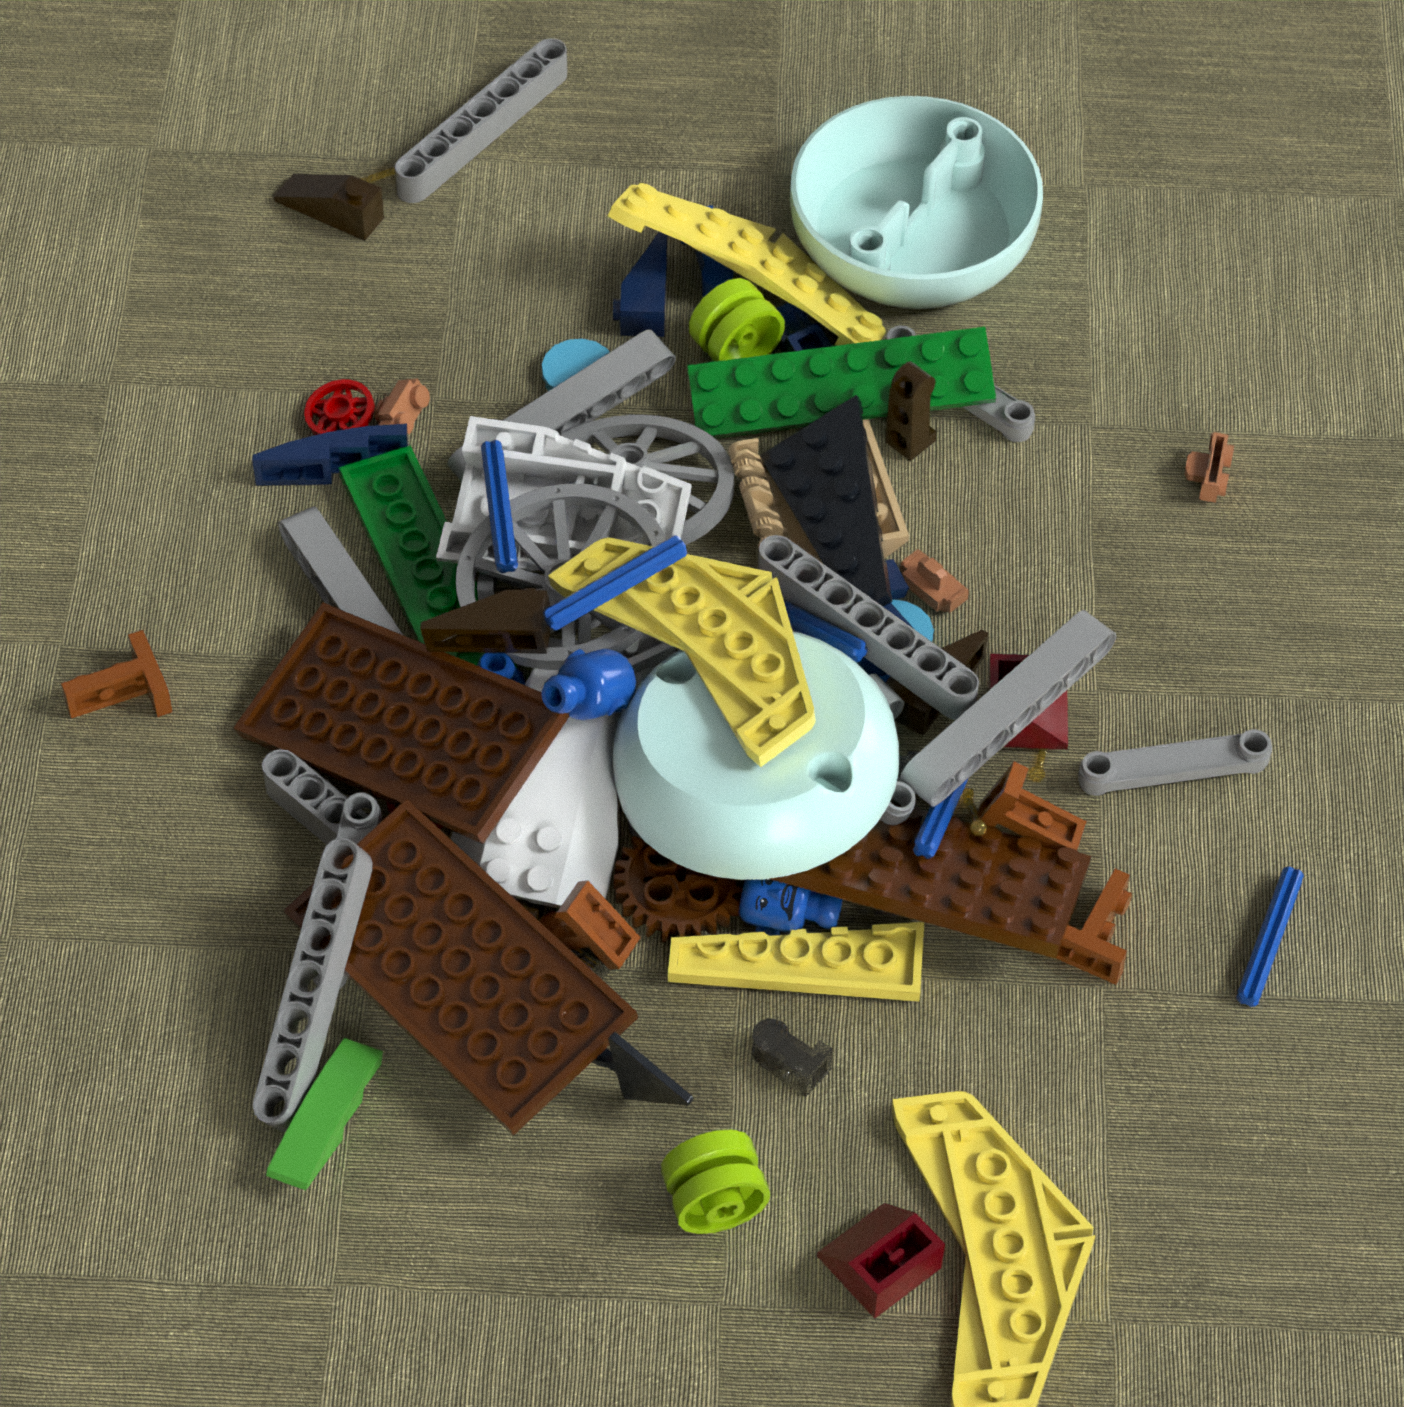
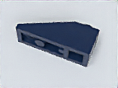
[613,232,667,337]

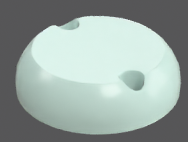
[790,96,1043,309]
[613,631,899,880]

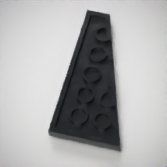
[760,395,893,606]

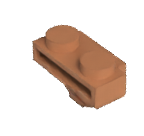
[374,378,430,434]
[1184,432,1234,503]
[900,549,969,613]

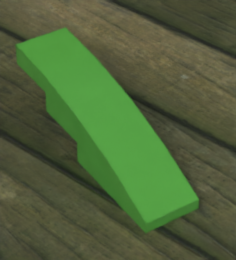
[266,1038,383,1191]

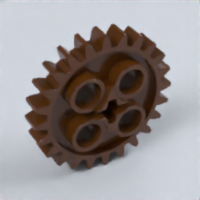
[613,836,745,943]

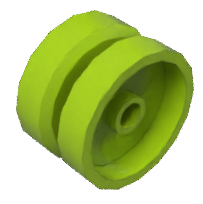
[689,278,785,362]
[661,1129,770,1234]

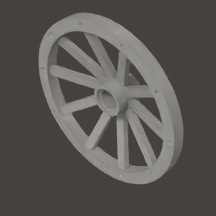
[560,415,734,545]
[456,484,666,670]

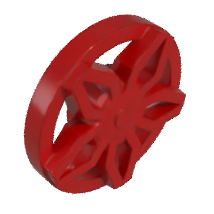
[304,379,375,435]

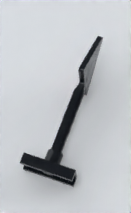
[592,1032,694,1106]

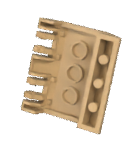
[728,419,909,563]

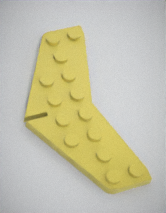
[607,183,886,346]
[548,538,816,767]
[891,1091,1096,1407]

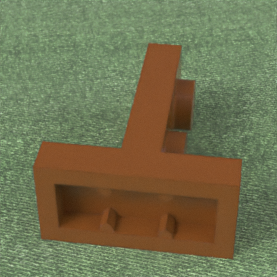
[61,630,173,719]
[973,761,1087,850]
[1056,868,1132,985]
[539,880,641,970]

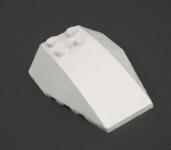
[436,416,692,571]
[451,668,618,910]

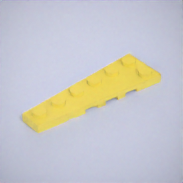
[668,922,924,1002]

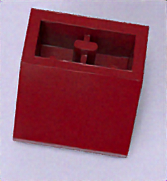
[987,653,1068,750]
[817,1203,945,1319]

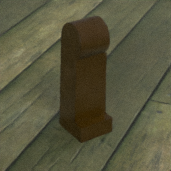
[885,361,936,461]

